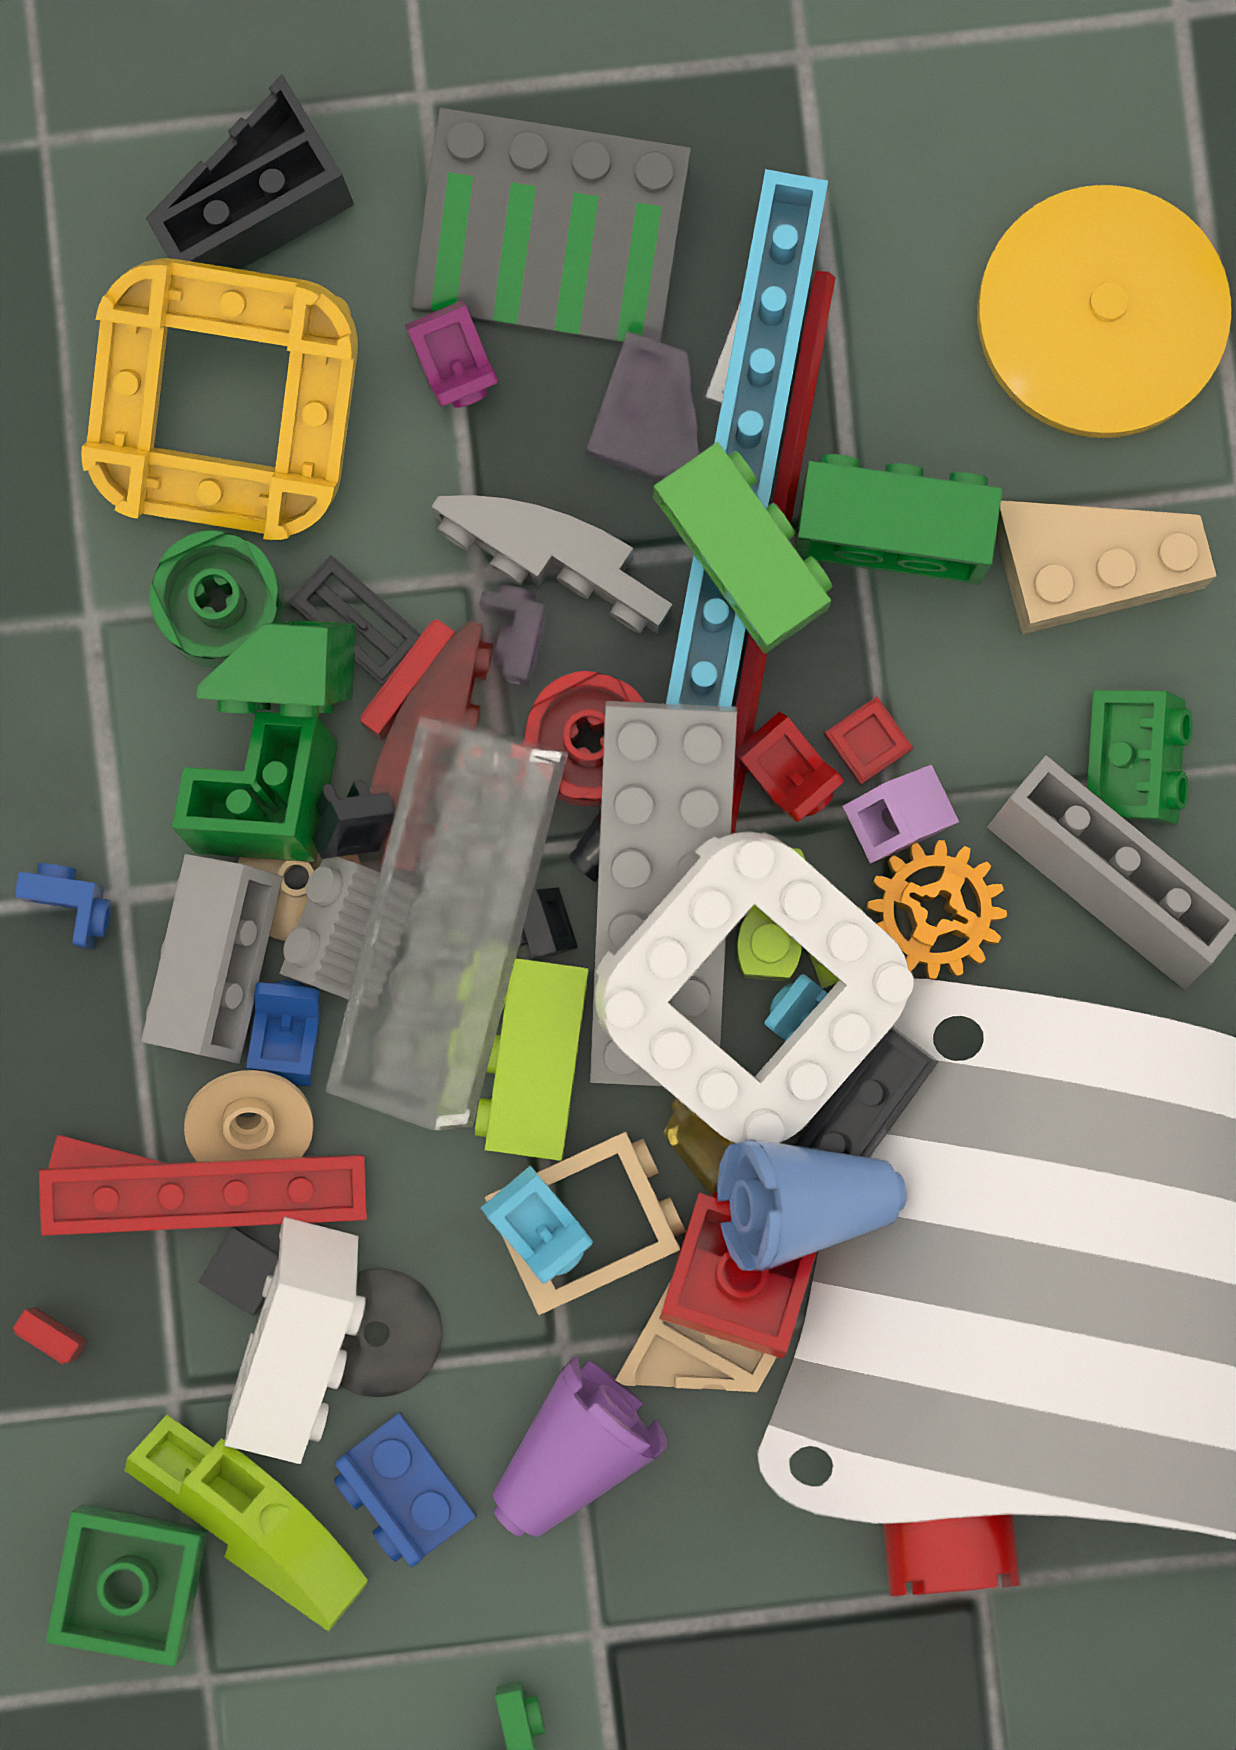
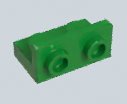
[1087,690,1193,825]

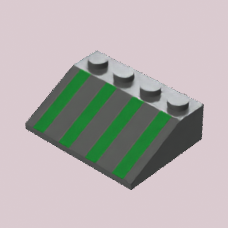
[412,108,691,350]

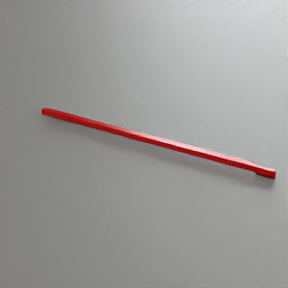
[731,271,836,834]

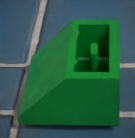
[197,620,355,717]

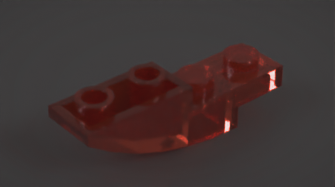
[370,622,493,875]

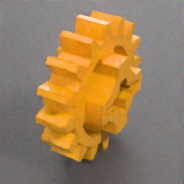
[866,840,1007,980]

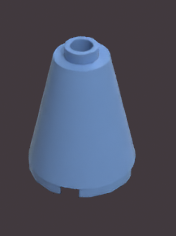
[717,1139,906,1271]

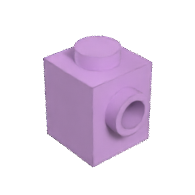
[843,764,959,864]

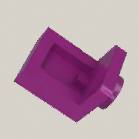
[405,300,499,408]

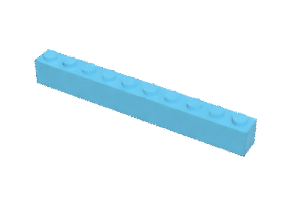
[666,169,828,707]

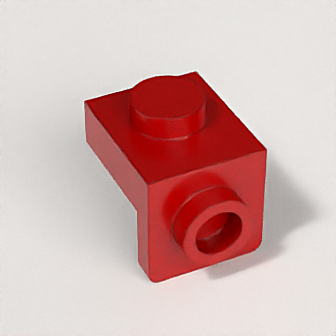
[735,711,844,822]

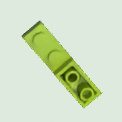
[124,1415,368,1632]

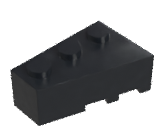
[146,74,354,269]

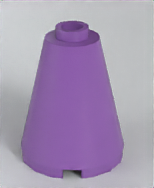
[493,1357,668,1537]

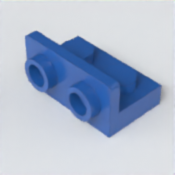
[334,1411,477,1567]

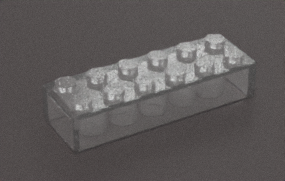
[326,716,568,1131]

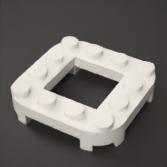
[595,832,914,1150]

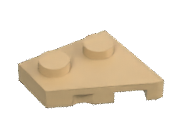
[615,1280,777,1392]

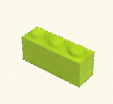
[475,958,589,1161]

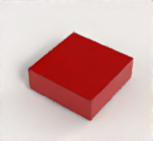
[824,697,913,786]
[13,1307,88,1364]

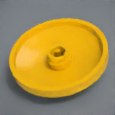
[977,185,1231,438]

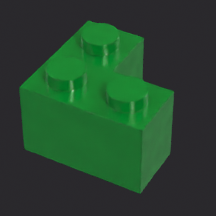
[172,711,338,863]

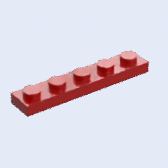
[39,1154,367,1236]

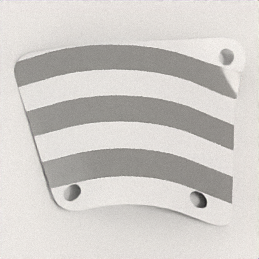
[757,979,1236,1539]

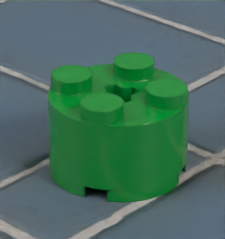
[149,530,285,668]

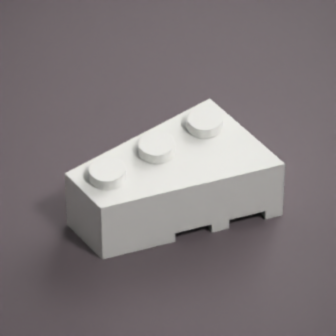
[225,1217,365,1464]

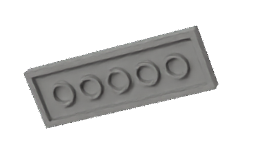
[590,701,737,1086]

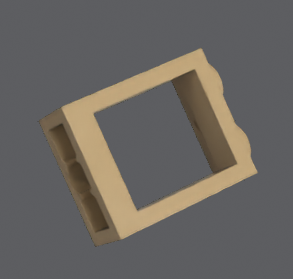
[485,1132,686,1315]

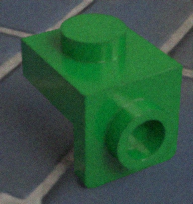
[495,1681,546,1750]

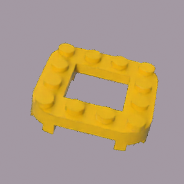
[81,258,358,540]

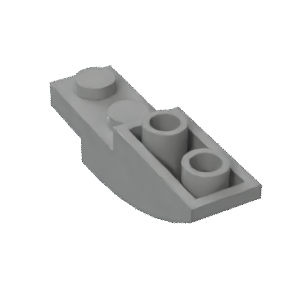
[431,495,673,634]

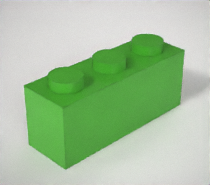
[653,442,833,655]

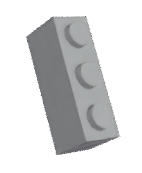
[141,854,283,1064]

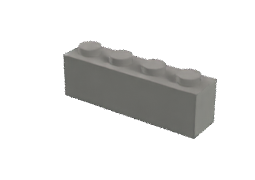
[986,755,1236,990]

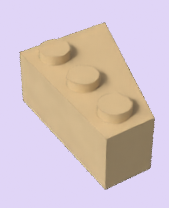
[996,501,1217,635]

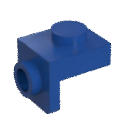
[15,863,111,950]
[246,980,321,1087]

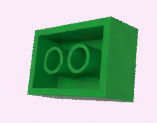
[794,454,1002,585]

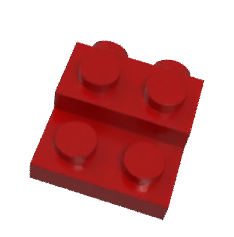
[659,1192,817,1359]

